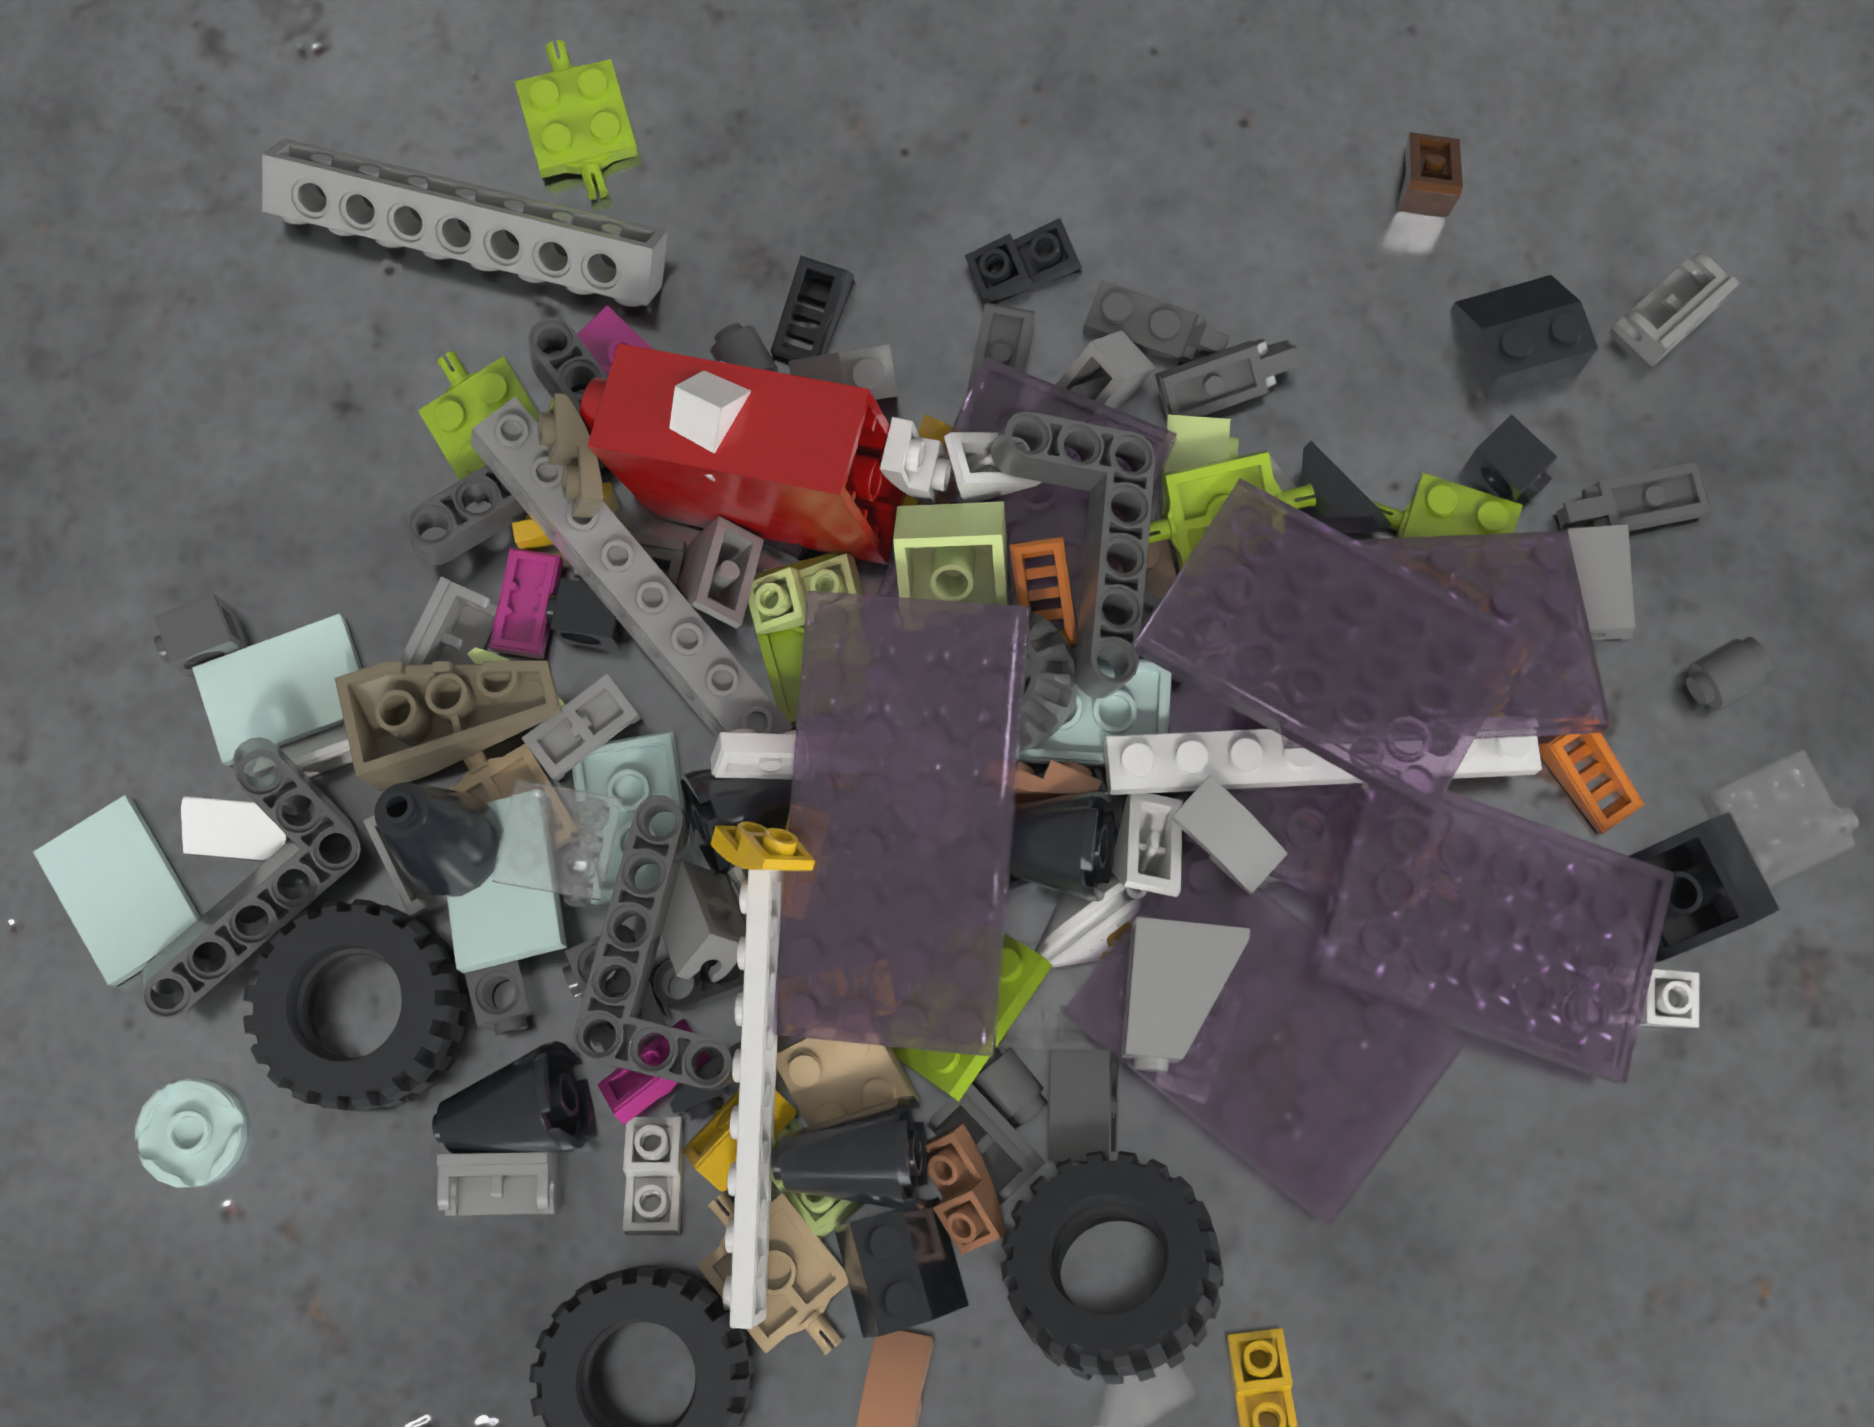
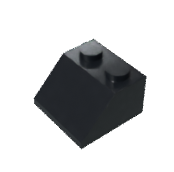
[1453,275,1598,398]
[1612,811,1780,962]
[834,1197,969,1338]

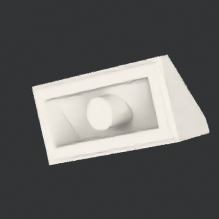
[252,724,353,778]
[181,796,297,861]

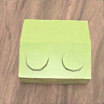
[893,502,1009,630]

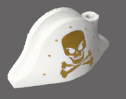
[1035,876,1152,968]

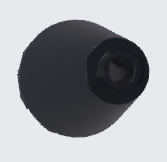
[680,769,835,875]
[374,783,503,897]
[960,790,1115,901]
[432,1041,593,1154]
[771,1096,929,1211]

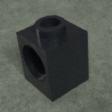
[1465,414,1558,502]
[546,578,625,650]

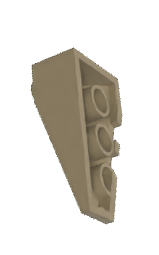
[335,661,562,791]

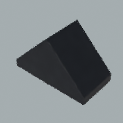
[1298,441,1392,534]

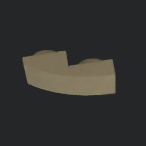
[538,393,603,518]

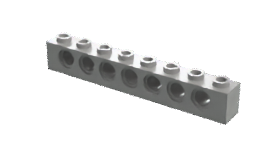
[262,138,668,306]
[471,397,793,738]

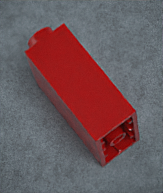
[579,343,906,565]

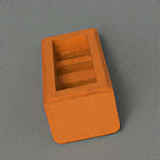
[1009,536,1077,651]
[1538,715,1645,834]

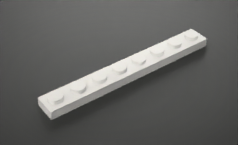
[1103,717,1542,795]
[723,869,784,1329]

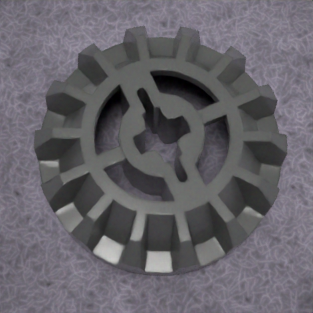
[927,603,1078,753]

